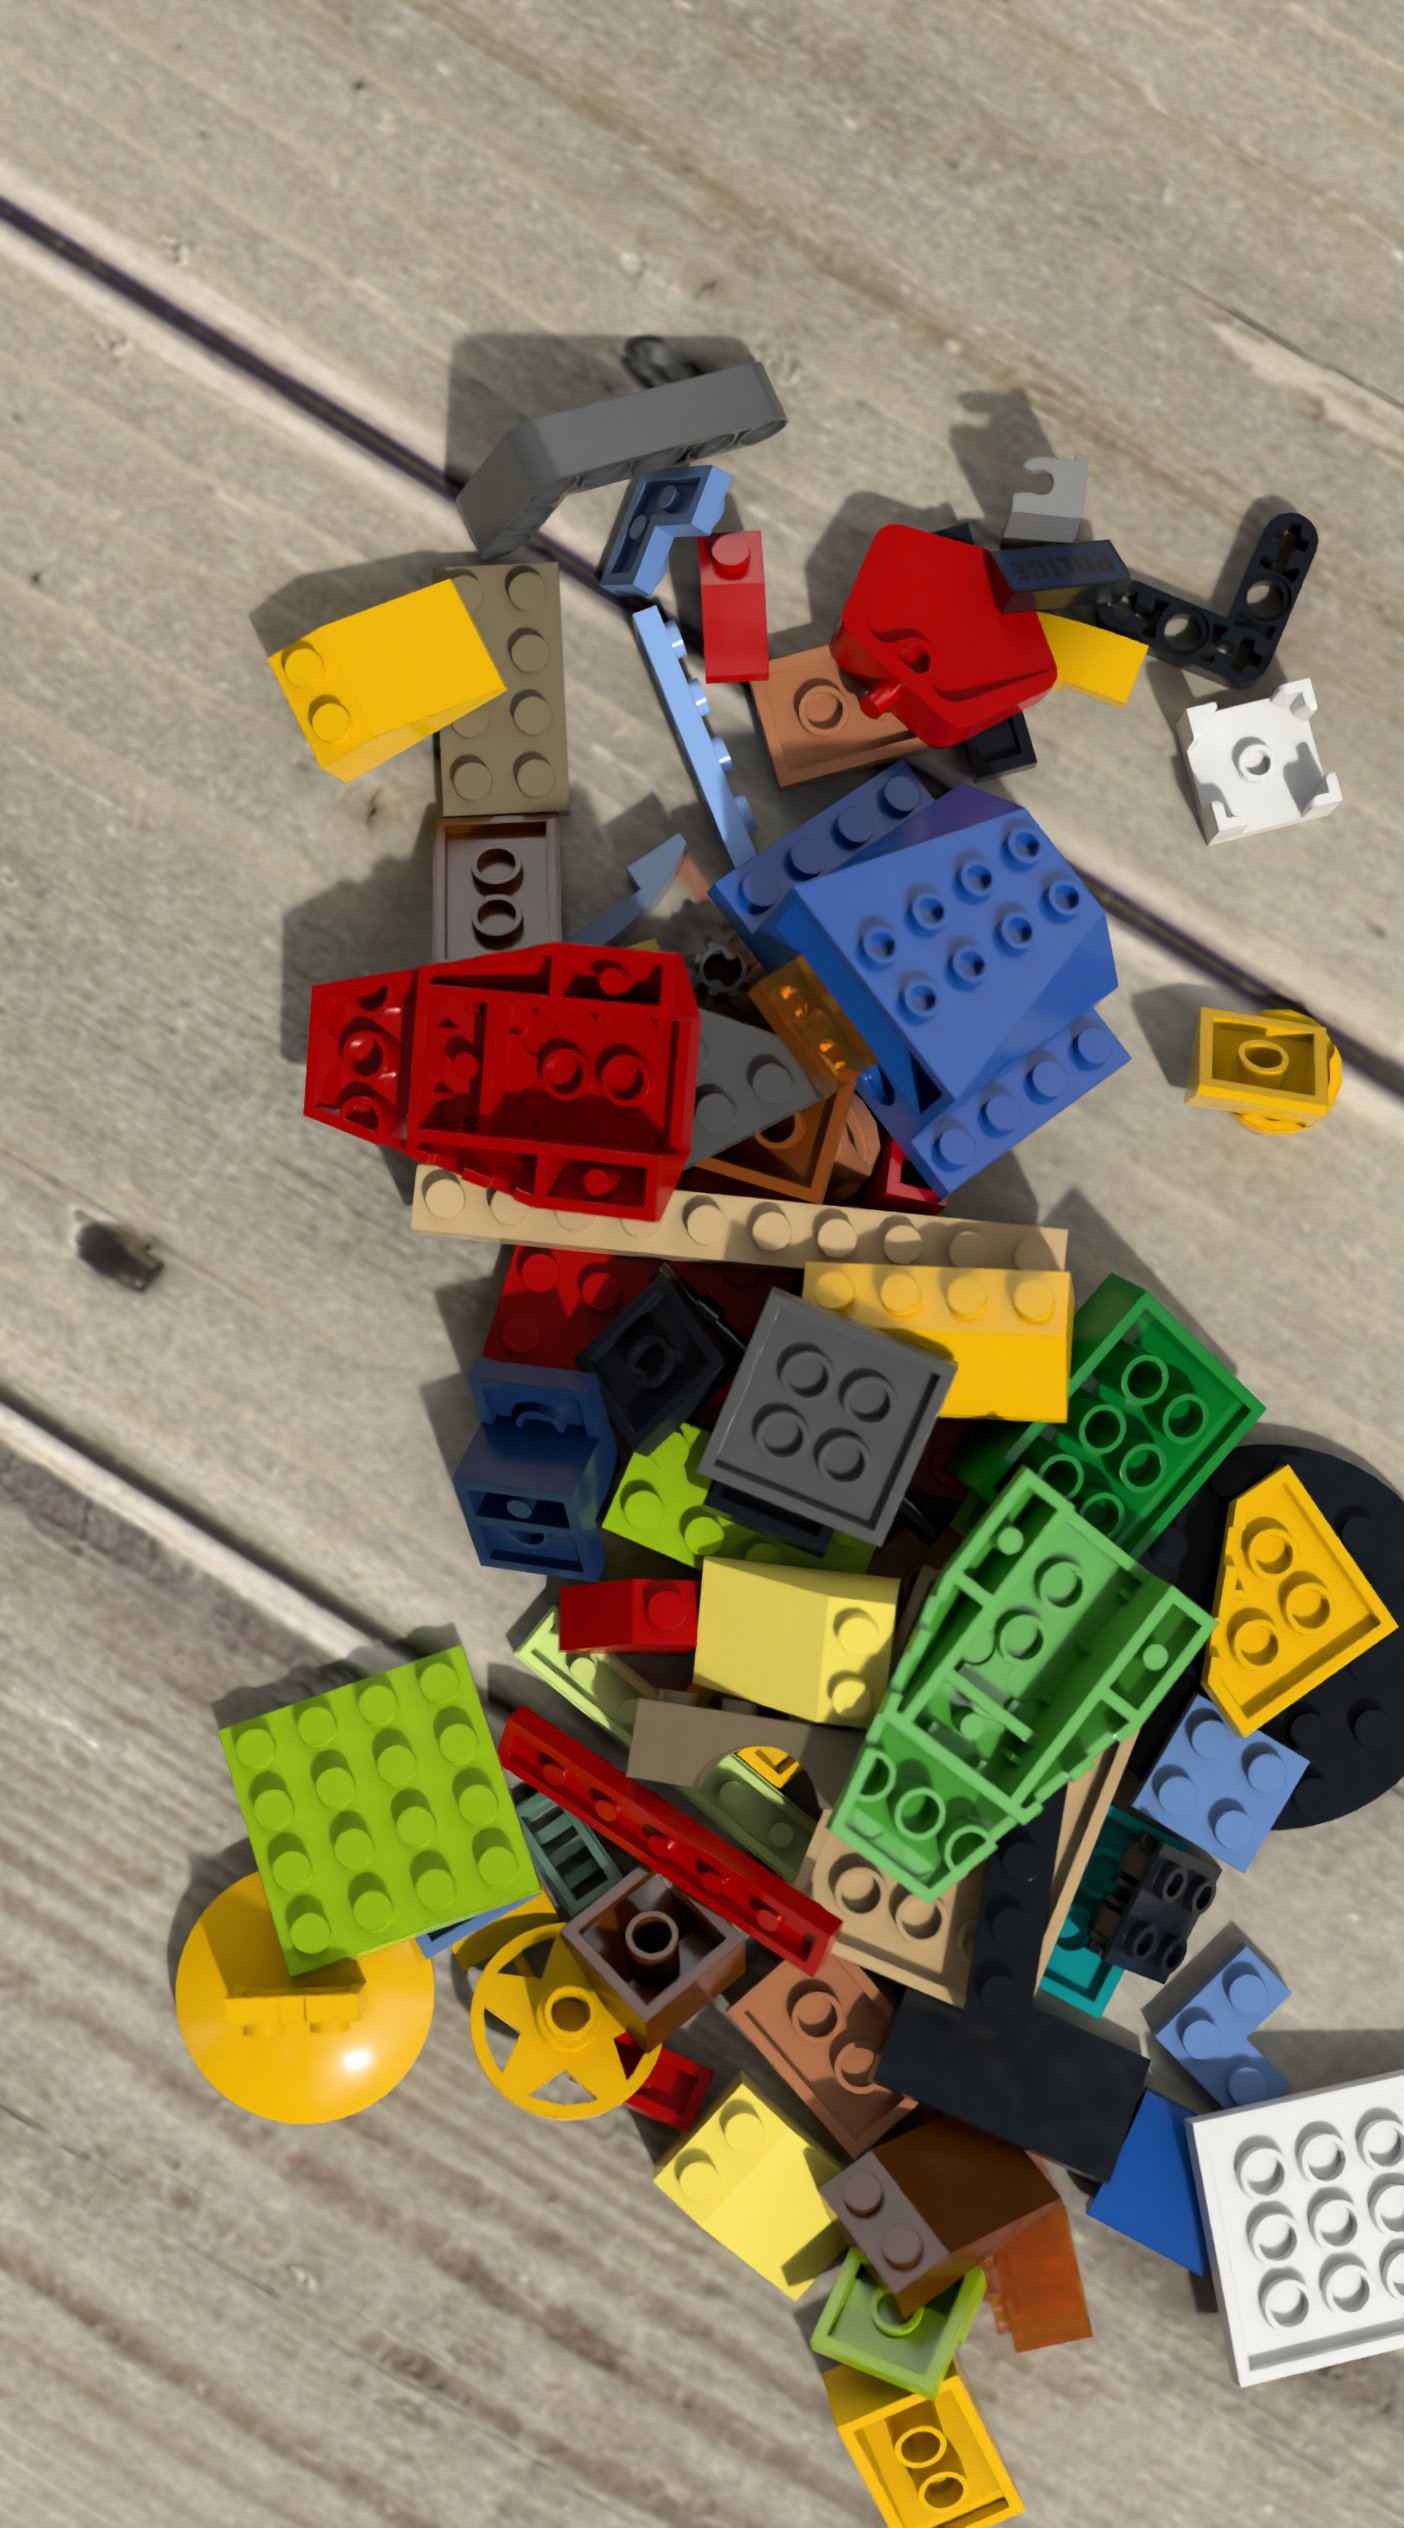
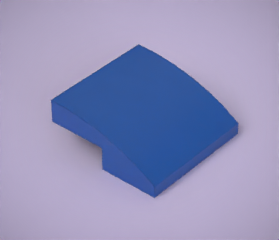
[1085,2086,1209,2276]

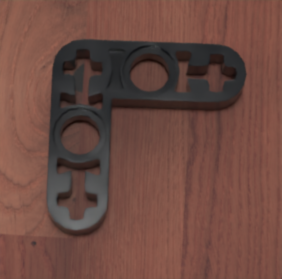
[1094,512,1319,690]

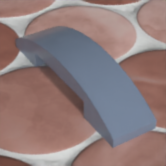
[563,833,687,947]

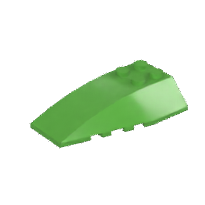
[825,1465,1219,1905]

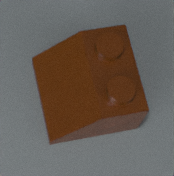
[559,1863,746,2054]

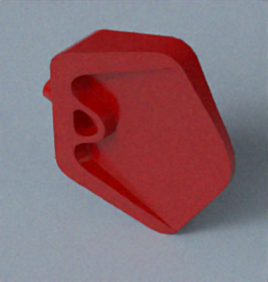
[829,524,1057,749]

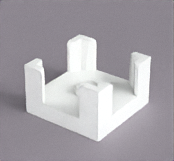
[1175,678,1343,846]

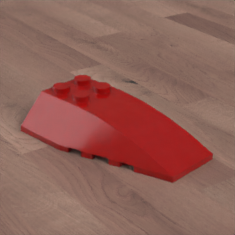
[303,942,701,1223]

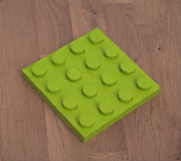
[218,1645,543,1981]

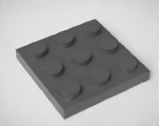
[696,1287,958,1547]

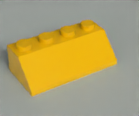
[802,1262,1075,1423]

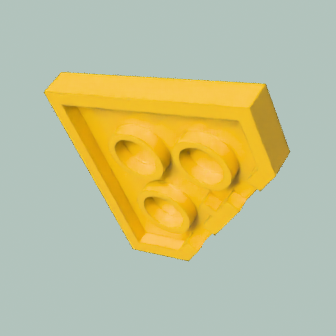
[1200,1465,1399,1738]

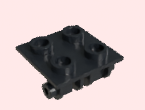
[1083,1830,1222,1985]

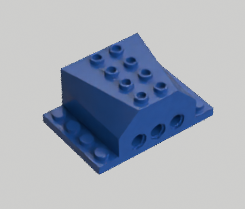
[707,758,1132,1200]

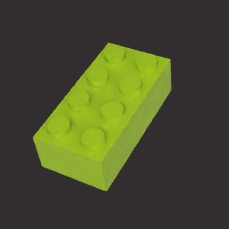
[602,1422,877,1575]

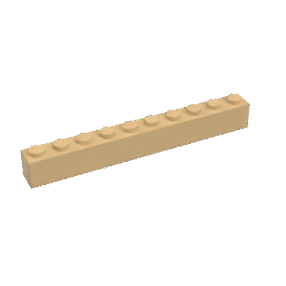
[410,1164,1068,1274]

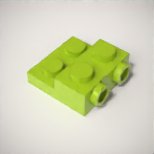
[810,2248,987,2401]

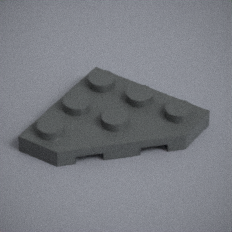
[682,1006,825,1172]

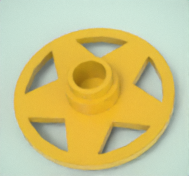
[470,1923,662,2121]

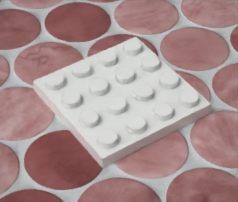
[1184,2069,1404,2388]

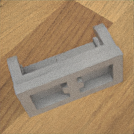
[1000,454,1089,549]

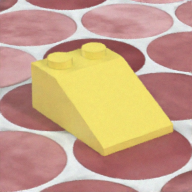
[693,1556,900,1729]
[653,2069,848,2302]

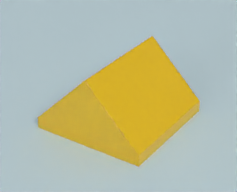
[1183,1006,1329,1126]

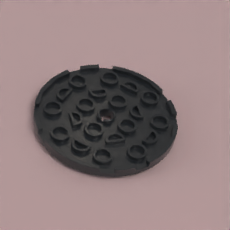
[1126,1444,1404,1831]

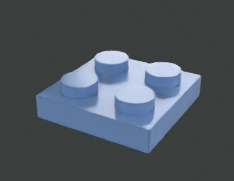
[1129,1692,1310,1874]

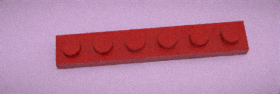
[498,1704,844,1978]

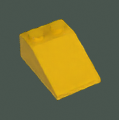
[267,579,508,783]
[822,2350,1026,2528]

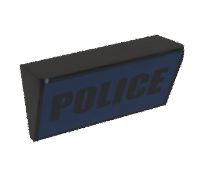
[988,539,1132,614]

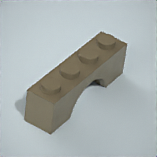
[626,1689,869,1810]

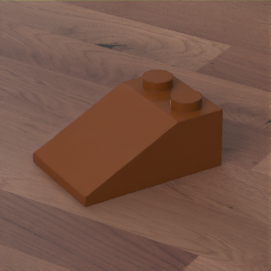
[694,1061,858,1204]

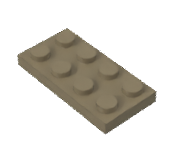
[433,562,570,818]

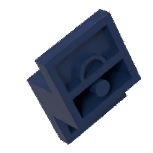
[452,1359,621,1583]

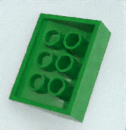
[943,1272,1267,1562]

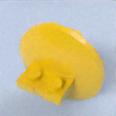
[175,1870,436,2124]

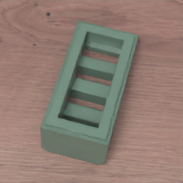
[516,1790,625,1919]

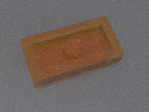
[747,954,880,1100]

